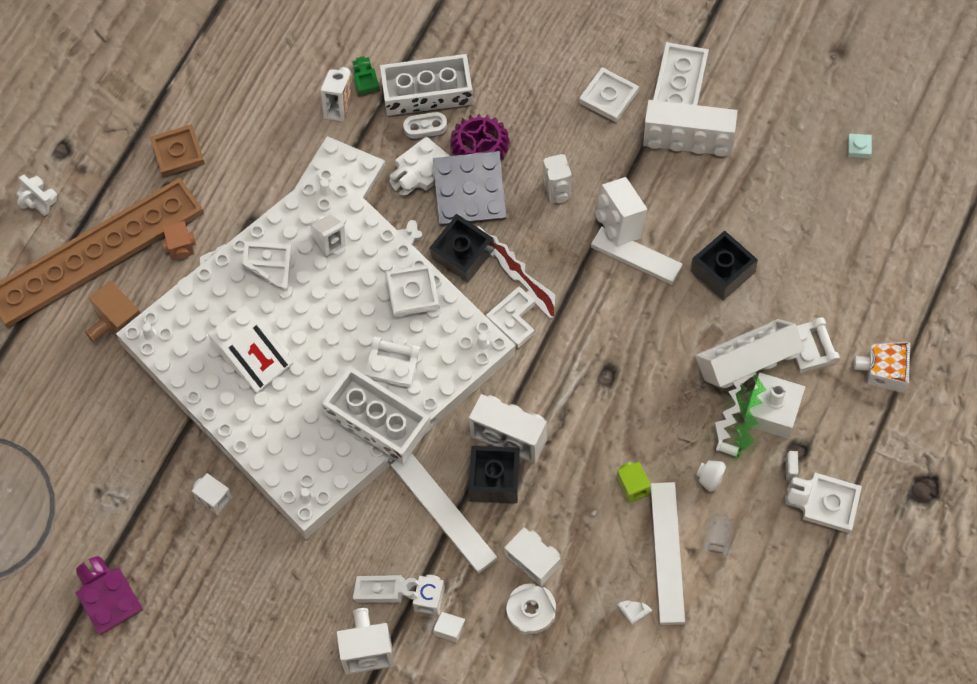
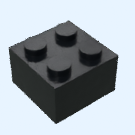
[429,214,495,282]
[691,230,758,300]
[468,446,520,503]

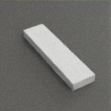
[591,226,683,285]

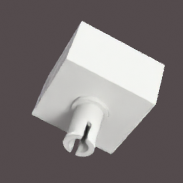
[744,372,806,439]
[337,608,395,675]

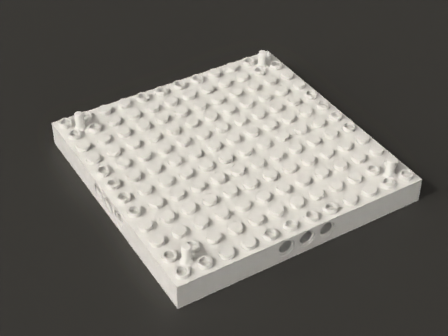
[116,163,516,539]

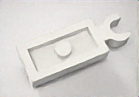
[353,575,420,603]

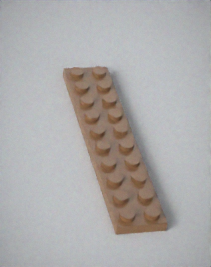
[0,178,204,328]

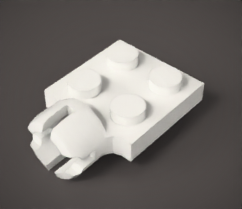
[389,137,450,196]
[785,473,862,534]

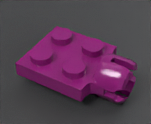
[75,556,143,636]

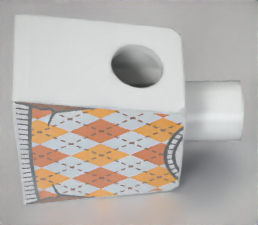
[321,67,352,122]
[854,342,910,393]

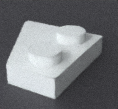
[242,241,292,290]

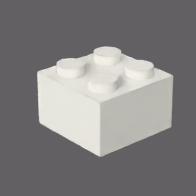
[595,177,648,246]

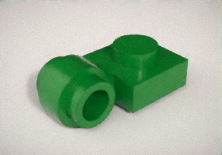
[352,56,380,96]

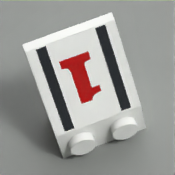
[208,304,293,394]

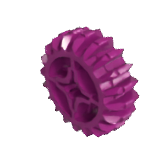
[450,114,510,160]

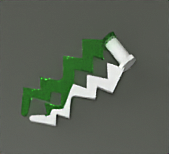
[715,374,767,459]

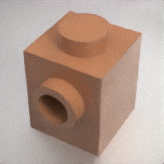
[162,221,196,260]

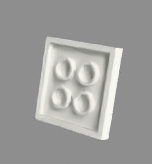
[295,136,386,199]

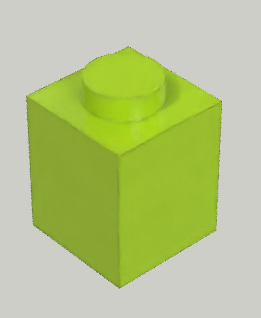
[617,461,651,504]

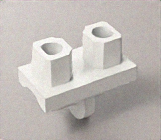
[16,175,57,216]

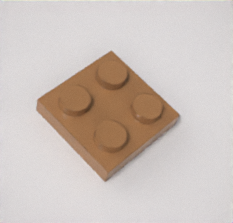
[150,124,205,177]

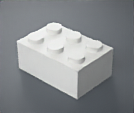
[469,394,547,464]

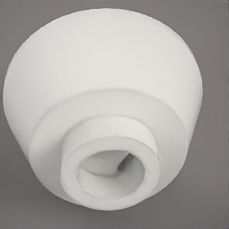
[696,460,726,492]

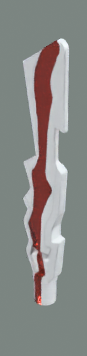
[477,226,555,318]

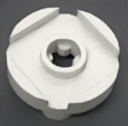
[506,583,556,635]

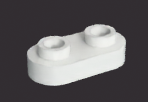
[403,112,447,139]

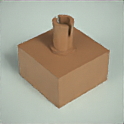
[85,280,141,343]

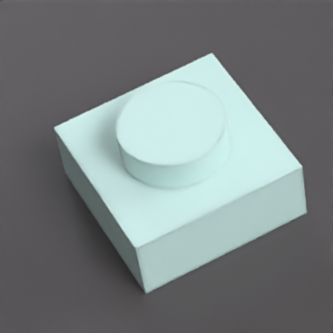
[848,134,872,159]

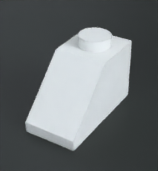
[310,214,346,256]

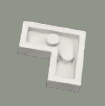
[486,287,535,348]

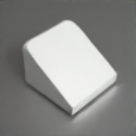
[433,612,465,643]

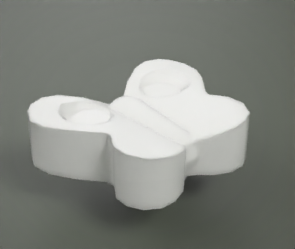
[397,220,423,245]

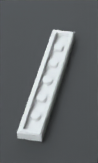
[391,453,498,574]
[651,482,685,625]

